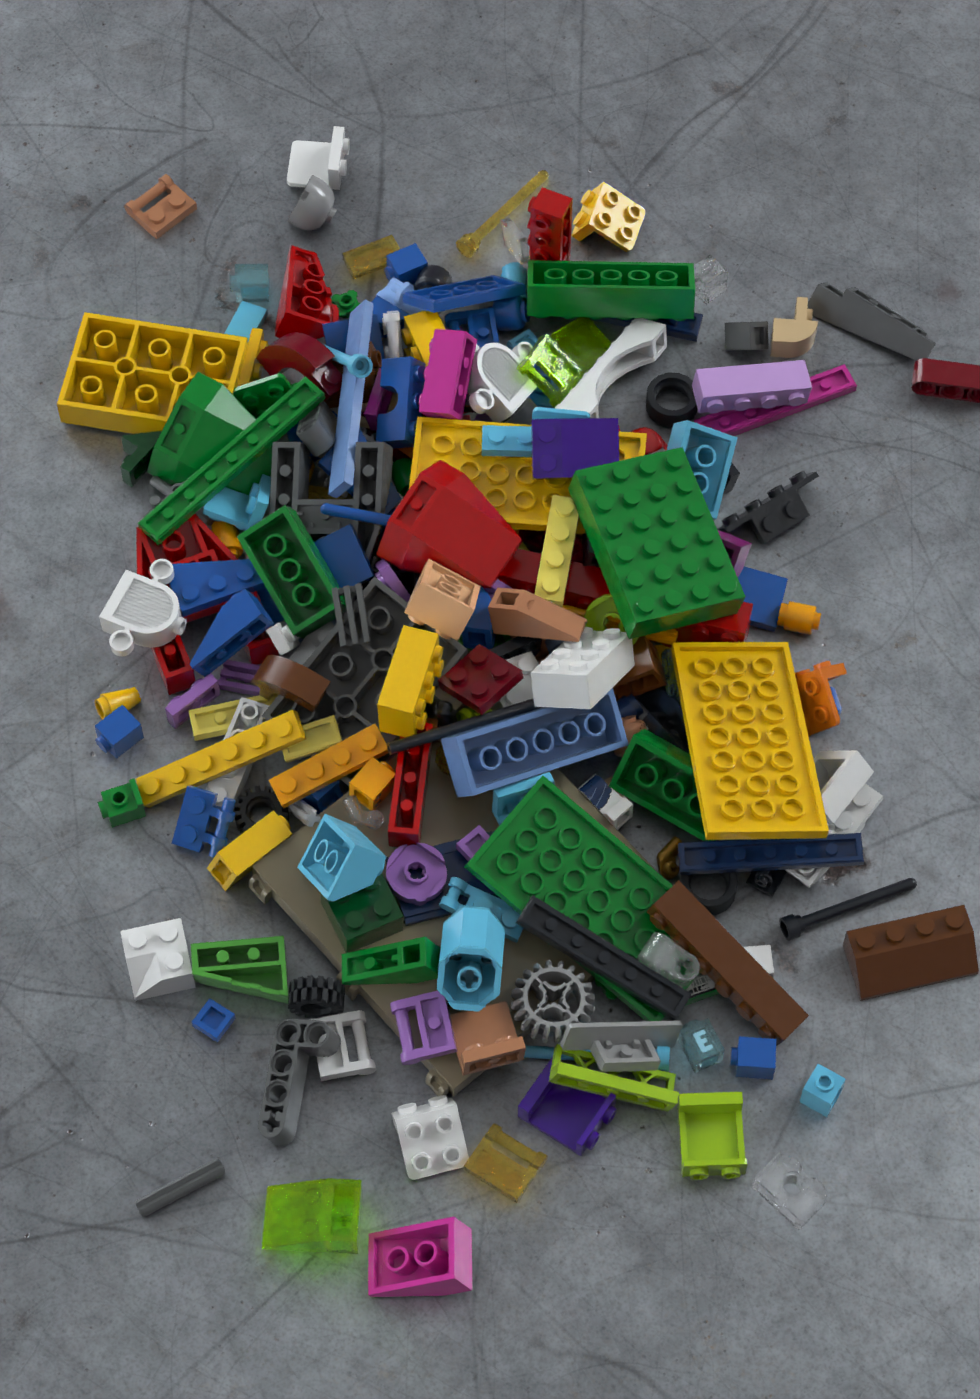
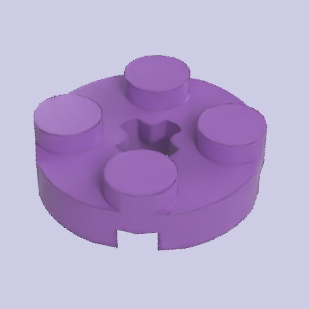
[385,843,447,906]

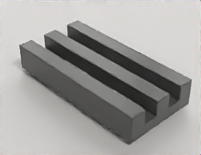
[331,583,371,648]

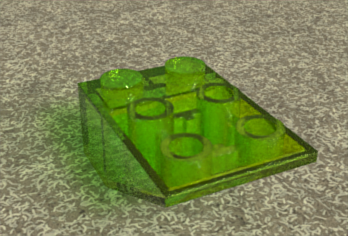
[262,1178,363,1254]

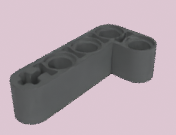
[258,1019,341,1146]

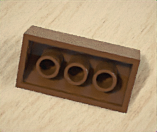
[843,905,979,1001]

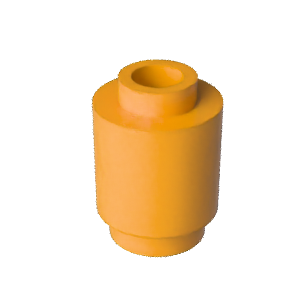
[211,521,243,559]
[777,601,821,635]

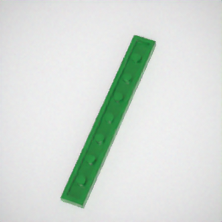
[138,376,326,545]

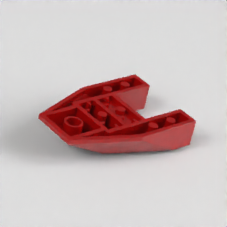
[136,514,279,695]

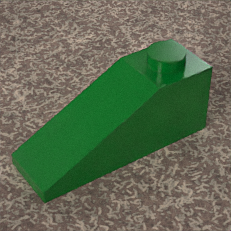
[342,936,441,985]

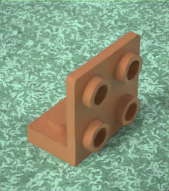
[450,1001,526,1076]

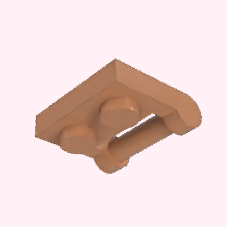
[124,174,197,239]

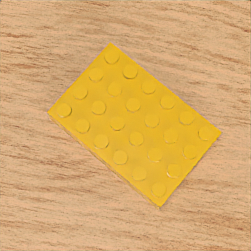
[57,312,248,434]

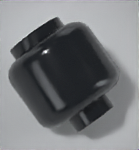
[413,265,453,290]

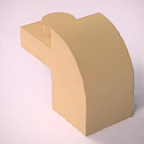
[770,297,818,358]

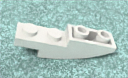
[206,697,269,807]
[785,783,883,888]

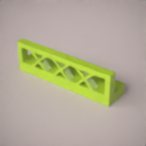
[549,1044,679,1112]

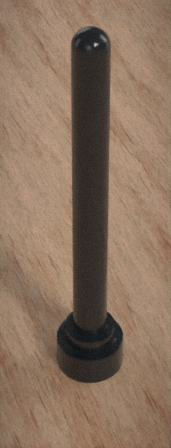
[779,878,917,941]

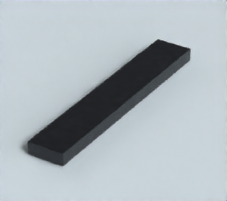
[516,895,691,1021]

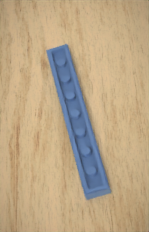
[328,300,374,498]

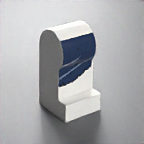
[578,774,633,830]

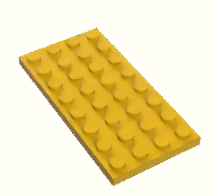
[409,417,647,534]
[671,642,829,840]

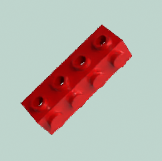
[527,187,573,262]

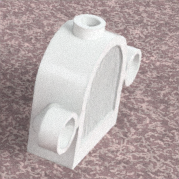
[467,341,540,423]
[99,559,187,656]

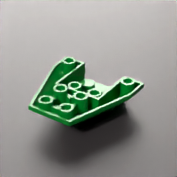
[147,372,273,496]

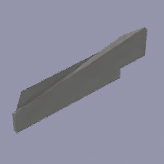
[807,282,936,360]

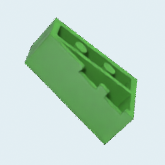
[191,936,289,1004]

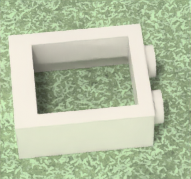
[814,750,874,823]

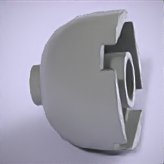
[287,175,337,230]

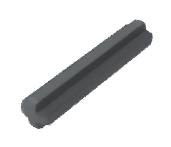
[136,1158,225,1217]

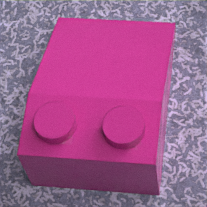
[368,1217,473,1297]

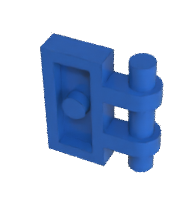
[171,785,236,858]

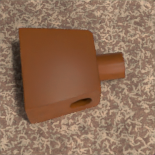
[613,636,667,701]

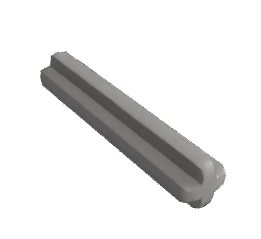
[288,799,321,827]

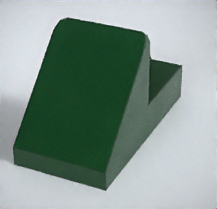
[120,431,162,487]

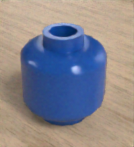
[488,296,530,331]

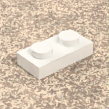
[266,620,300,655]

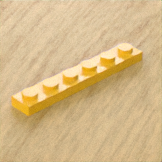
[135,710,306,808]

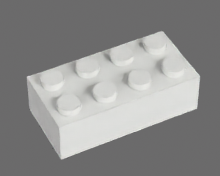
[531,627,635,709]

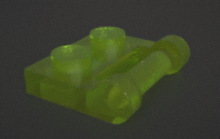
[516,333,584,408]

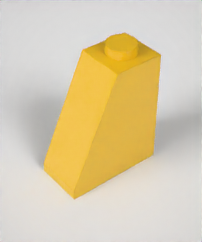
[207,810,293,892]

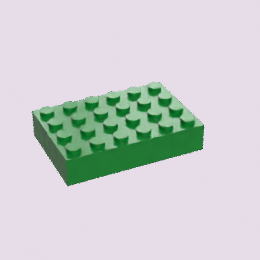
[568,447,746,639]

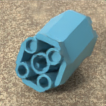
[437,906,505,1012]

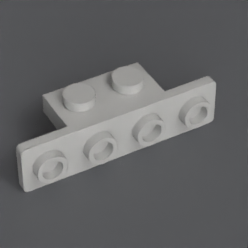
[560,1021,683,1072]

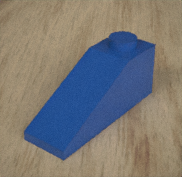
[190,589,274,677]

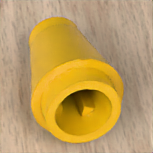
[95,687,141,720]

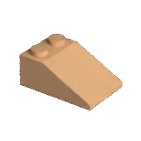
[404,559,481,641]

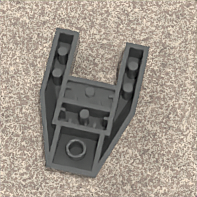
[269,442,393,615]

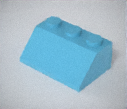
[666,420,738,520]
[297,814,387,902]

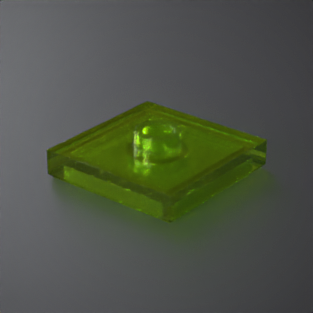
[541,317,611,381]

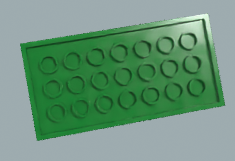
[465,775,699,1021]

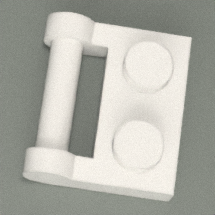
[382,310,403,359]
[309,1010,376,1081]

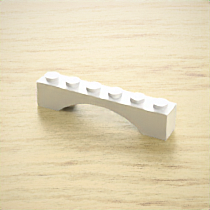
[555,318,667,418]

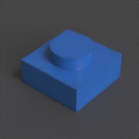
[191,998,236,1043]

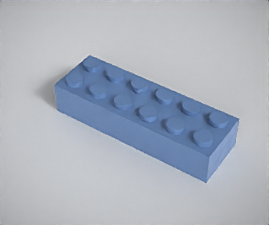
[441,688,629,797]

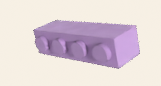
[692,360,812,413]

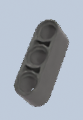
[296,400,337,457]

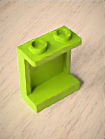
[677,1092,748,1180]

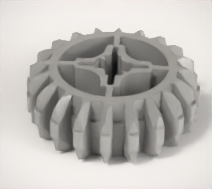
[511,960,595,1044]

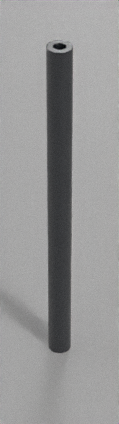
[387,698,543,755]

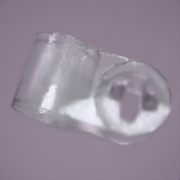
[637,932,700,988]

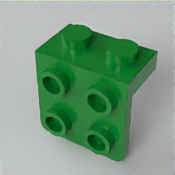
[233,373,297,419]

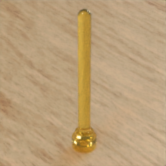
[456,170,549,258]

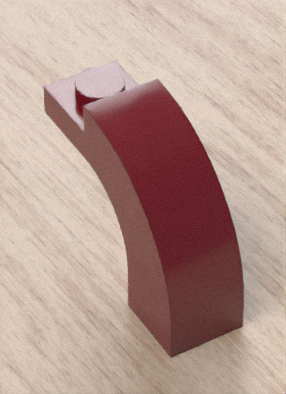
[256,332,342,401]

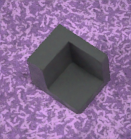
[725,321,768,350]

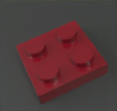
[438,644,524,715]

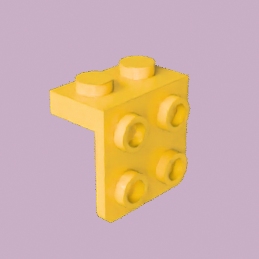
[571,182,645,252]

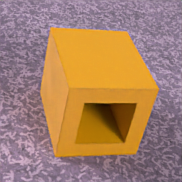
[349,757,395,812]

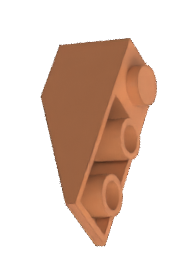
[488,587,587,642]

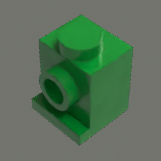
[97,778,146,828]

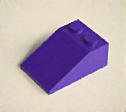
[531,418,619,479]

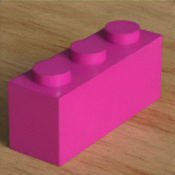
[419,329,477,420]

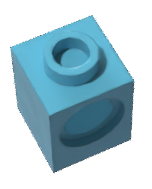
[800,1064,846,1117]

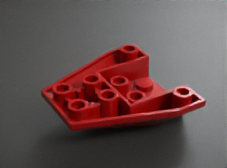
[377,460,522,589]

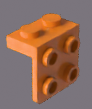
[795,660,847,736]

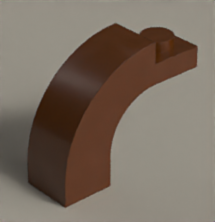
[250,655,331,713]

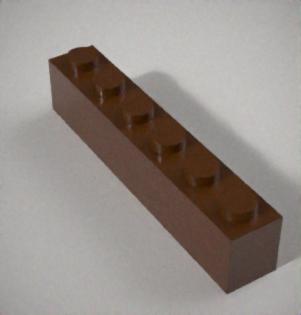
[646,880,809,1046]

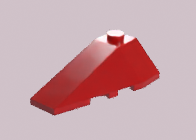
[275,245,339,339]

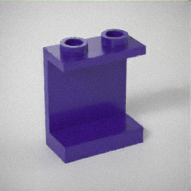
[518,1056,617,1156]

